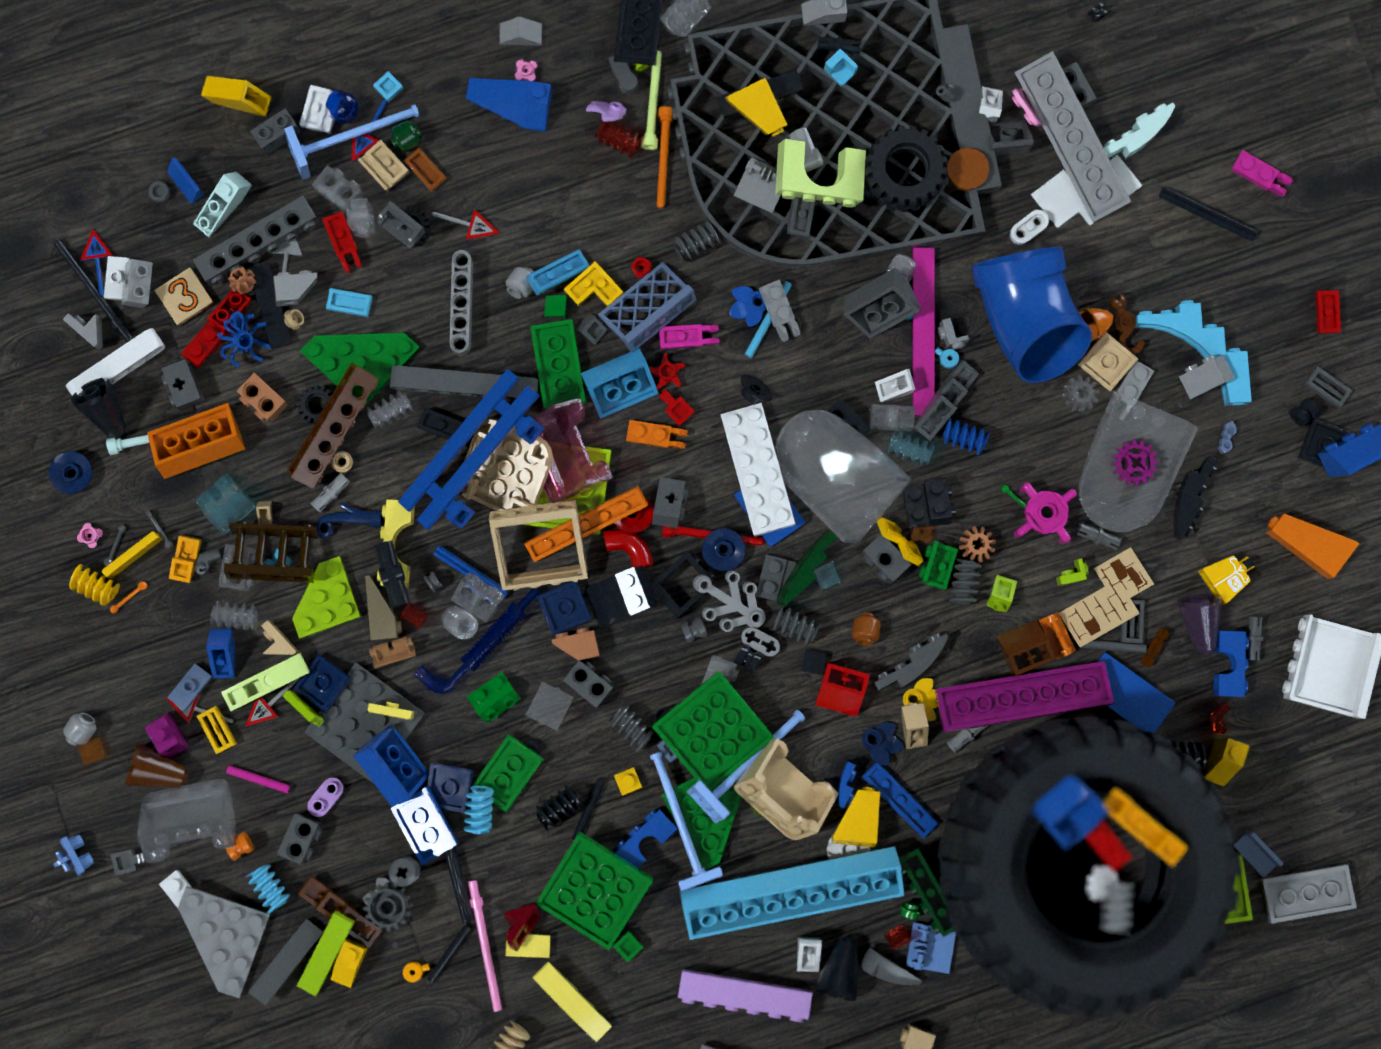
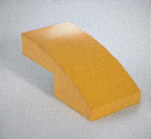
[169,535,202,583]

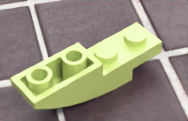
[221,653,310,711]

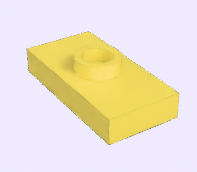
[368,702,415,720]

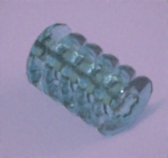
[887,431,935,467]

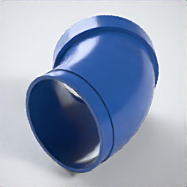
[971,246,1092,383]

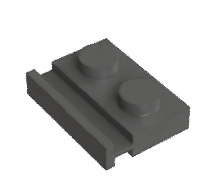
[756,555,796,602]

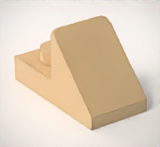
[261,620,300,655]

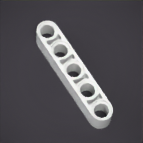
[66,328,165,396]

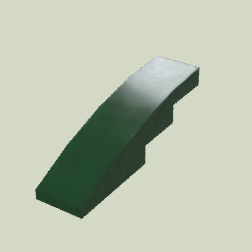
[776,530,838,605]

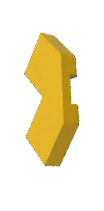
[877,517,923,566]

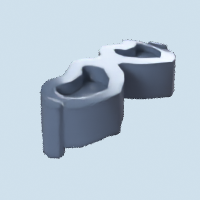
[1218,421,1237,454]

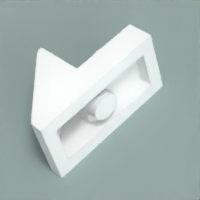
[979,87,1003,122]

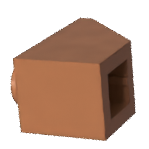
[552,627,600,661]

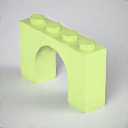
[775,139,866,207]

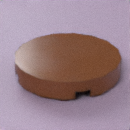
[947,148,989,191]

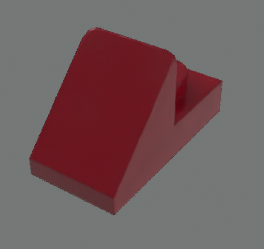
[504,904,541,951]

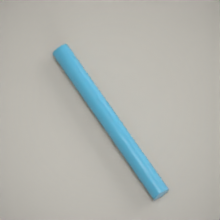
[745,281,792,358]

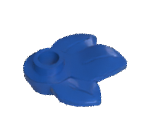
[729,286,767,327]

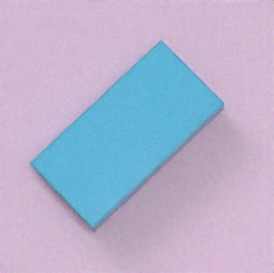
[326,288,372,317]

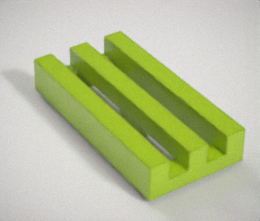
[283,690,324,727]

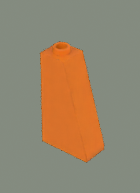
[1266,514,1359,579]

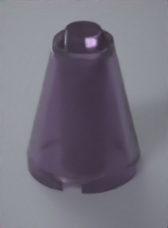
[1177,594,1221,655]

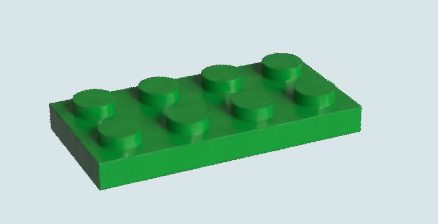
[530,319,586,410]

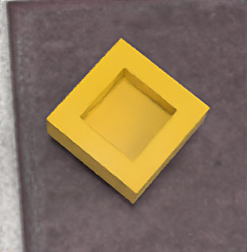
[614,767,642,796]

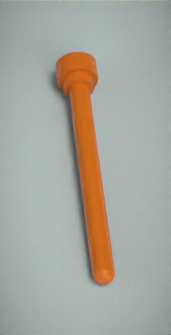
[657,107,673,208]

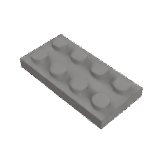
[1260,864,1357,923]

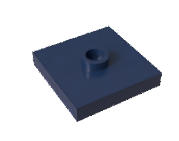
[536,581,593,636]
[294,654,352,714]
[427,762,474,813]

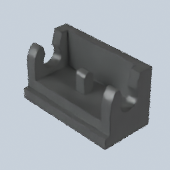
[377,201,425,250]

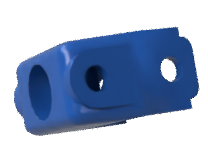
[1031,775,1108,850]

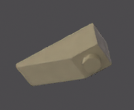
[365,575,403,641]

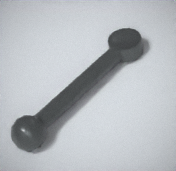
[145,510,173,549]
[104,524,126,566]

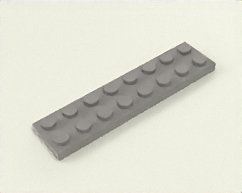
[1015,51,1131,222]

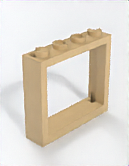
[489,500,588,591]

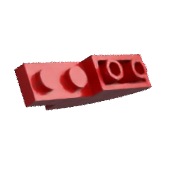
[181,290,251,368]

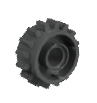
[363,882,413,932]

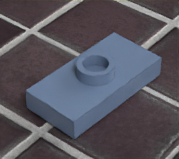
[167,663,213,711]

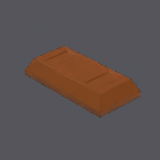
[404,147,447,192]

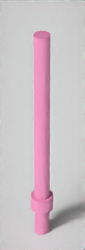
[468,880,502,1012]

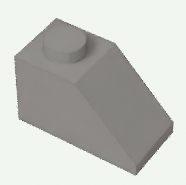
[801,0,847,26]

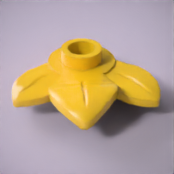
[903,678,938,721]

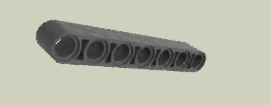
[390,366,539,401]

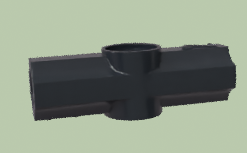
[374,541,410,608]

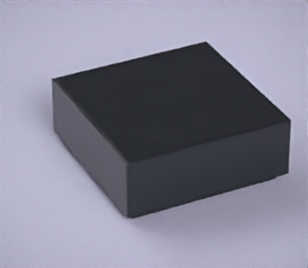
[801,650,827,675]

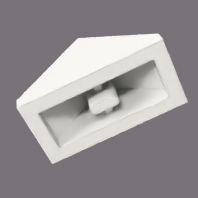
[875,369,915,402]
[797,937,822,972]

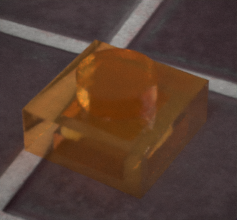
[77,737,107,766]

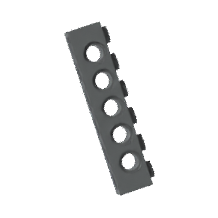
[193,196,319,285]

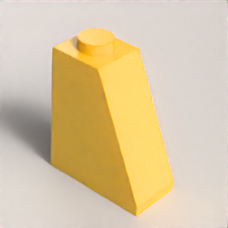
[201,76,271,116]
[725,78,787,136]
[1203,738,1249,786]
[831,787,880,847]

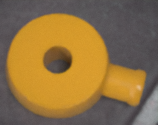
[403,962,430,983]

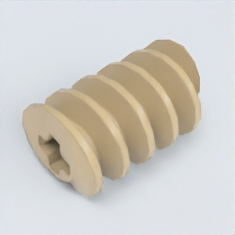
[490,1020,530,1049]

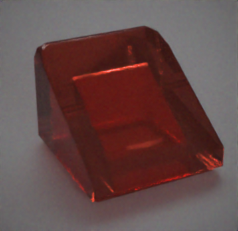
[884,925,912,951]

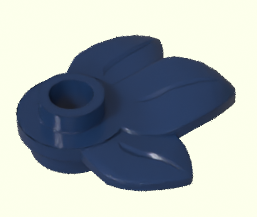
[861,722,904,766]

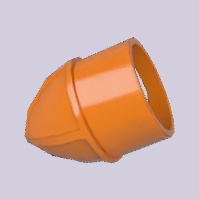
[1079,308,1113,341]

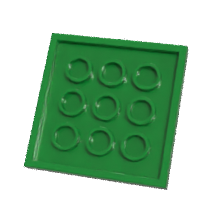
[652,670,774,791]
[535,832,654,950]

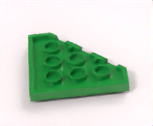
[300,333,421,405]
[661,773,741,870]

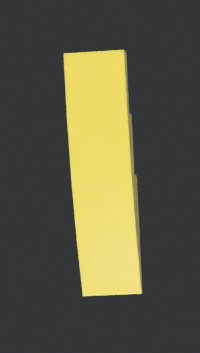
[533,962,612,1042]

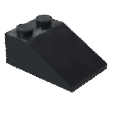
[585,566,658,629]

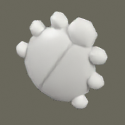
[1086,866,1120,901]

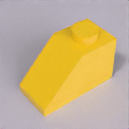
[331,938,368,988]

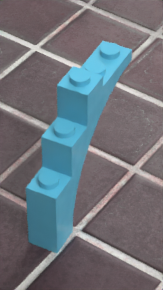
[1134,300,1252,406]

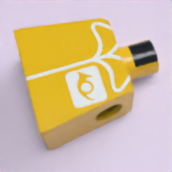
[1198,555,1254,605]

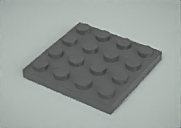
[304,662,426,784]

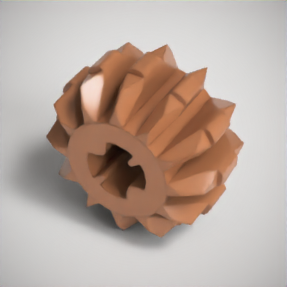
[959,526,996,563]

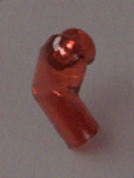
[1210,702,1230,735]

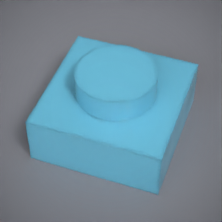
[373,72,404,102]

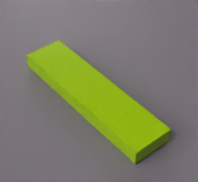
[297,911,355,996]

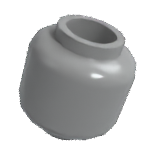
[506,267,534,299]
[63,712,97,746]

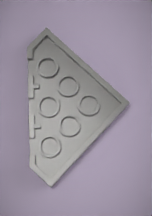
[178,886,270,998]

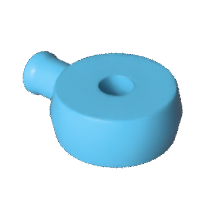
[935,347,960,369]

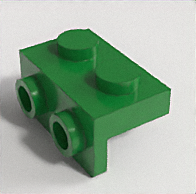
[919,541,958,590]
[467,672,521,723]

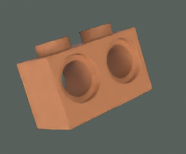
[237,373,289,423]

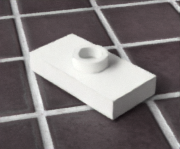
[104,256,131,300]

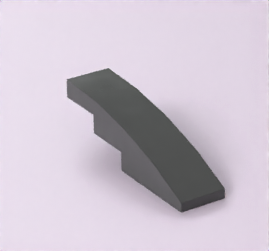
[914,360,979,441]
[248,919,323,1006]

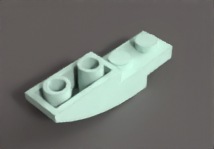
[1103,103,1175,159]

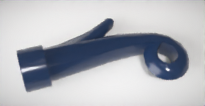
[315,503,384,539]

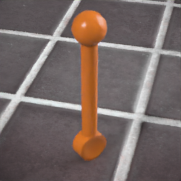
[110,582,148,614]

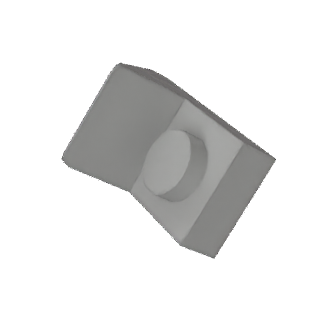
[63,313,103,350]

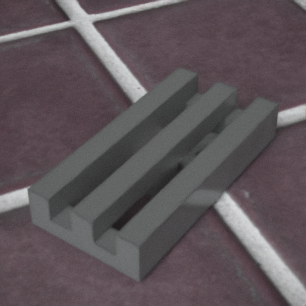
[1304,366,1352,409]
[1120,600,1145,644]

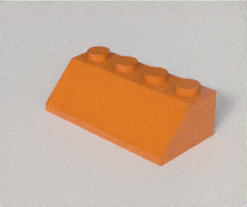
[147,403,245,479]

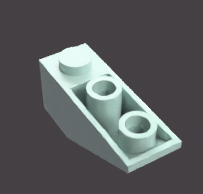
[193,172,252,237]

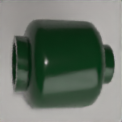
[390,120,422,152]

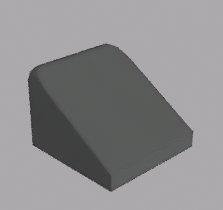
[576,313,608,345]

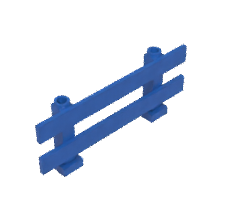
[398,369,545,530]

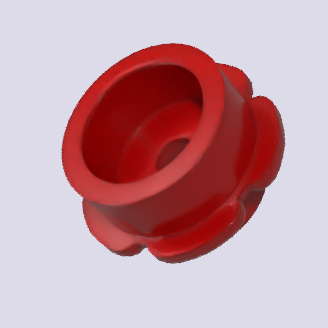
[631,257,652,278]

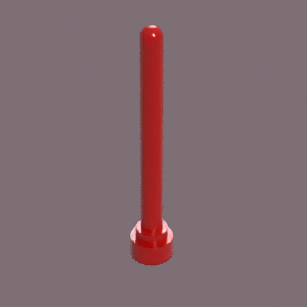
[662,526,765,546]

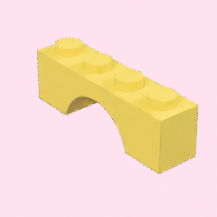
[377,500,415,588]

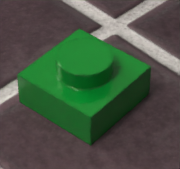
[613,931,644,963]

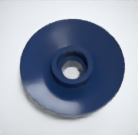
[49,451,92,494]
[702,528,745,571]

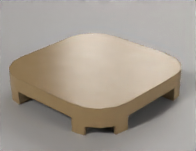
[461,418,553,511]

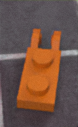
[626,420,688,449]

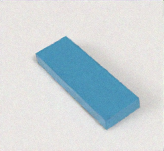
[526,249,590,296]

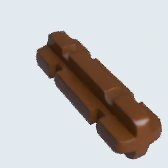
[1140,628,1170,668]

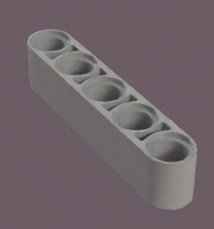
[450,250,473,356]

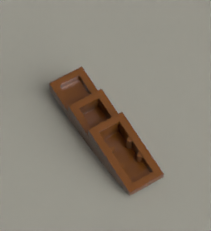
[297,875,383,948]

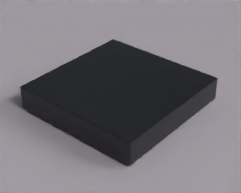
[1297,418,1352,468]

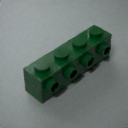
[899,848,954,937]

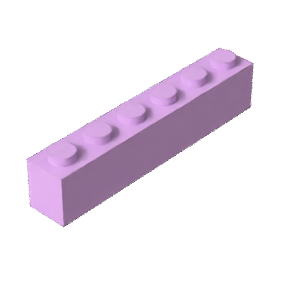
[678,969,812,1022]

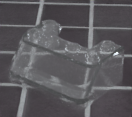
[137,779,236,863]

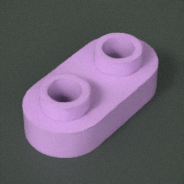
[308,778,344,817]

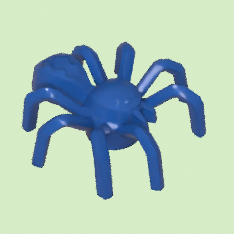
[216,311,270,368]

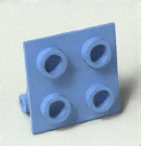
[906,922,956,974]

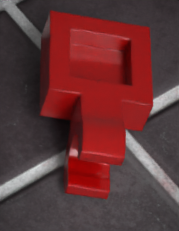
[659,389,695,427]

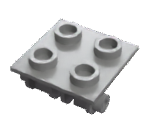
[734,158,781,213]

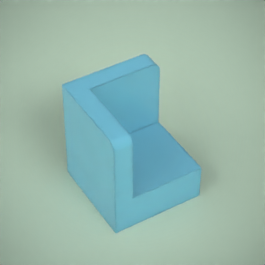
[824,49,858,86]

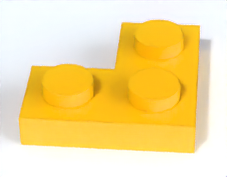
[564,262,624,306]

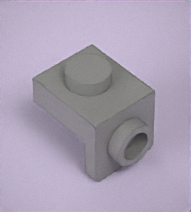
[938,318,969,350]

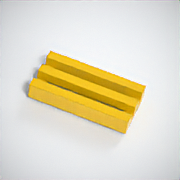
[197,706,237,754]

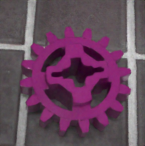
[1111,439,1159,486]

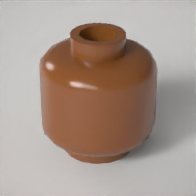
[852,613,881,646]

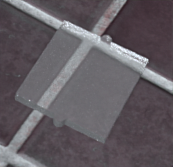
[525,682,574,731]

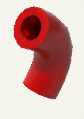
[603,529,653,568]

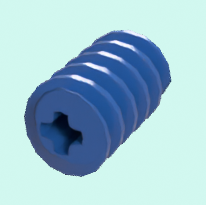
[942,417,990,455]

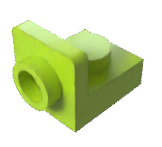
[1056,558,1089,586]
[986,575,1017,612]

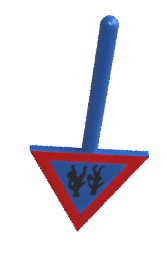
[352,99,387,162]
[81,229,113,296]

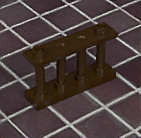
[224,521,319,583]

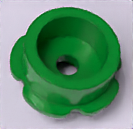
[900,901,921,920]

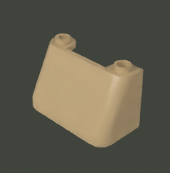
[734,738,839,840]

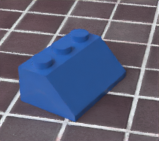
[1318,423,1381,476]
[353,724,429,807]

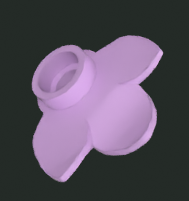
[586,101,626,122]

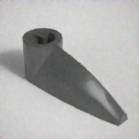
[858,947,922,985]

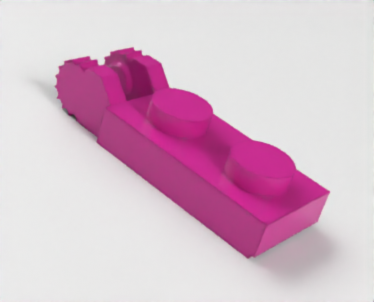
[1231,150,1293,196]
[659,324,720,349]

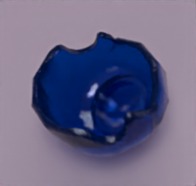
[326,89,358,124]

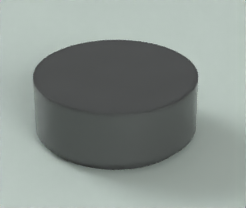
[148,181,171,203]

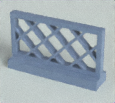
[598,262,697,353]

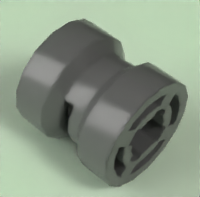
[680,616,708,643]

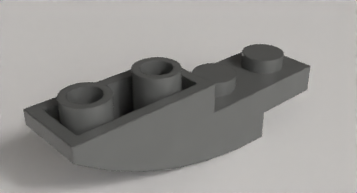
[873,633,948,691]

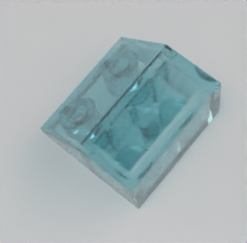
[196,472,257,535]

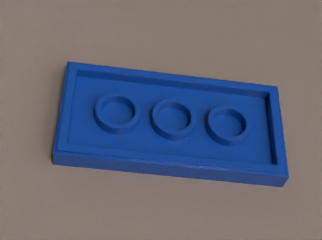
[1097,652,1175,733]

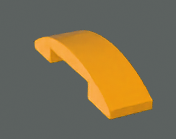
[1102,788,1187,866]

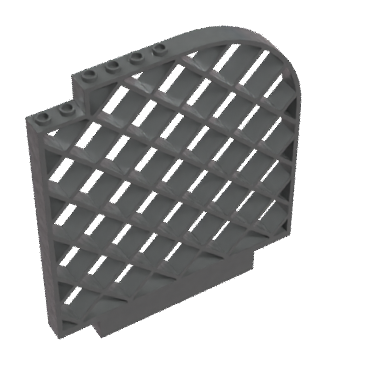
[667,0,1002,269]

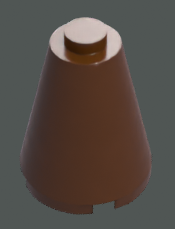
[125,743,189,788]

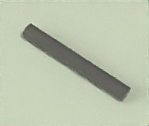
[1081,640,1147,653]

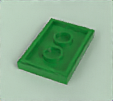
[472,734,544,812]

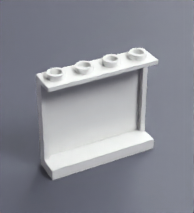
[1282,614,1381,719]

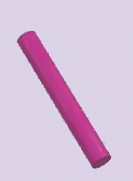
[226,765,291,794]

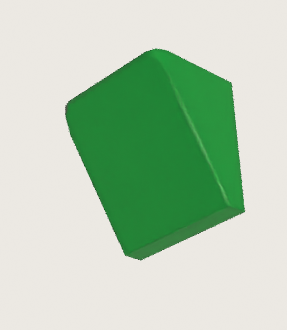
[544,295,567,319]

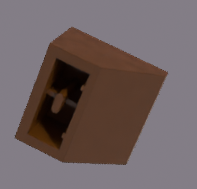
[996,620,1056,676]

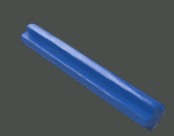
[434,546,509,600]

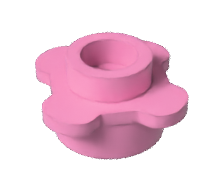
[515,60,537,81]
[77,523,103,548]

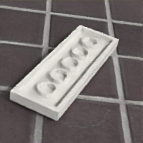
[720,403,796,537]

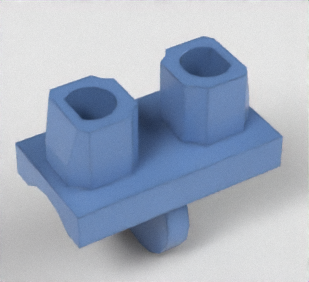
[54,835,94,876]

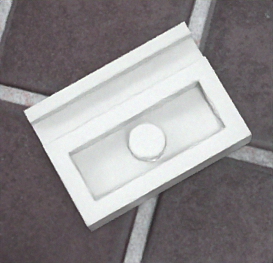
[300,85,341,134]

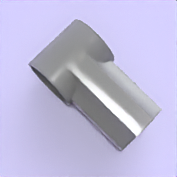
[789,128,823,172]

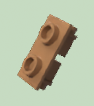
[369,636,416,668]

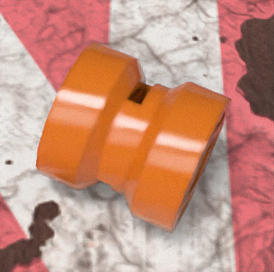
[224,831,254,861]

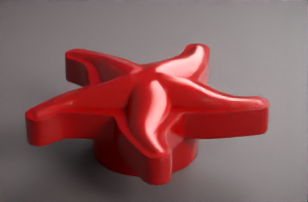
[649,354,685,390]

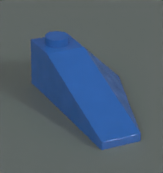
[466,78,552,132]

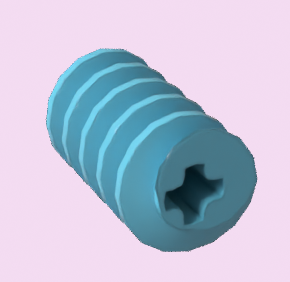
[464,786,494,834]
[245,864,290,914]

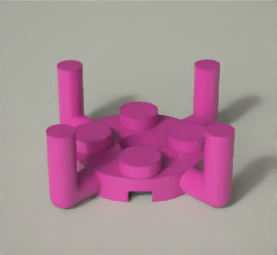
[1014,483,1077,544]

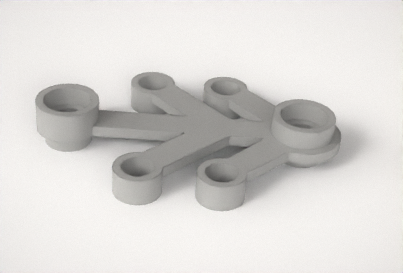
[693,570,765,632]

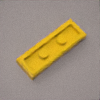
[102,531,163,579]

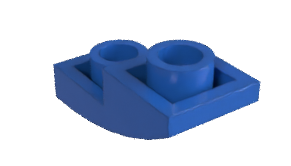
[838,761,857,808]

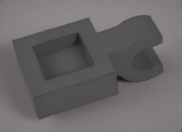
[110,849,153,876]

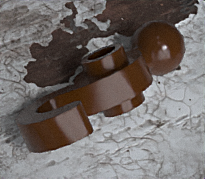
[1110,293,1144,354]

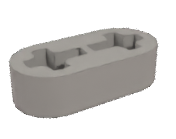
[741,627,780,657]

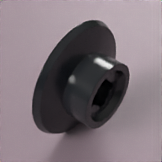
[741,374,773,404]

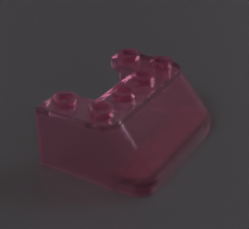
[533,398,613,503]

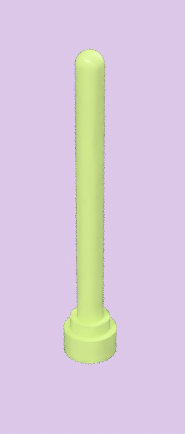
[641,51,662,150]

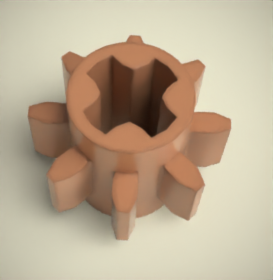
[228,267,256,294]

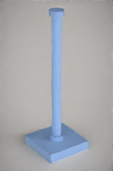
[284,105,419,180]
[686,710,805,823]
[650,752,723,891]

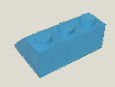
[581,348,659,419]

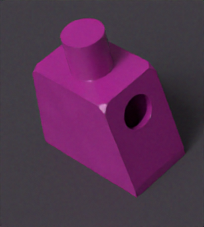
[145,712,189,758]

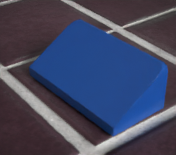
[167,158,204,204]

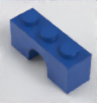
[1213,631,1249,697]
[613,809,678,868]

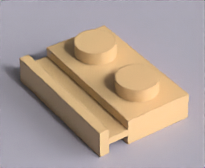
[358,140,410,192]

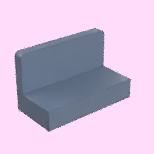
[1233,831,1284,878]

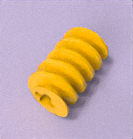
[69,564,120,606]

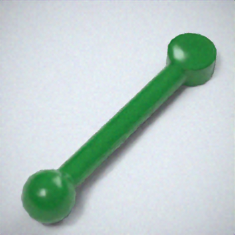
[1001,485,1026,509]

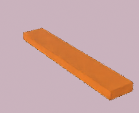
[524,486,648,562]

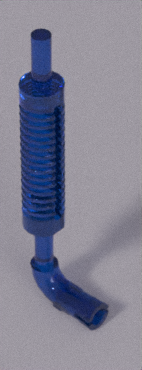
[413,588,539,694]

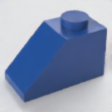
[206,629,235,678]

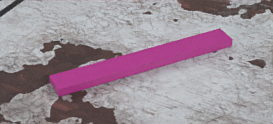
[913,248,935,416]

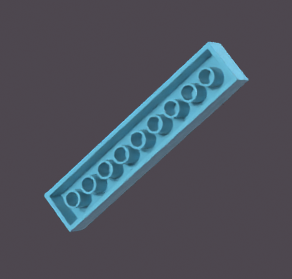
[680,847,904,940]

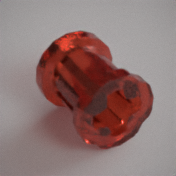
[400,603,428,630]

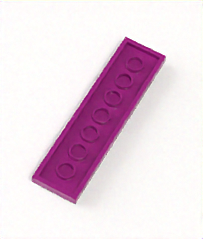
[935,661,1114,733]

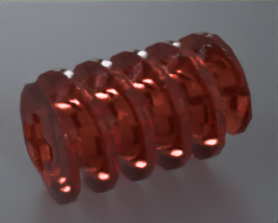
[595,121,642,158]

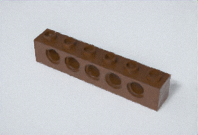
[287,362,379,489]

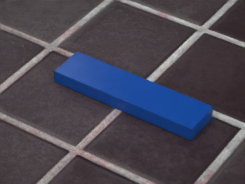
[862,762,939,839]

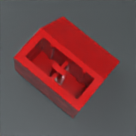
[815,663,870,717]

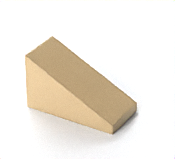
[256,501,273,525]

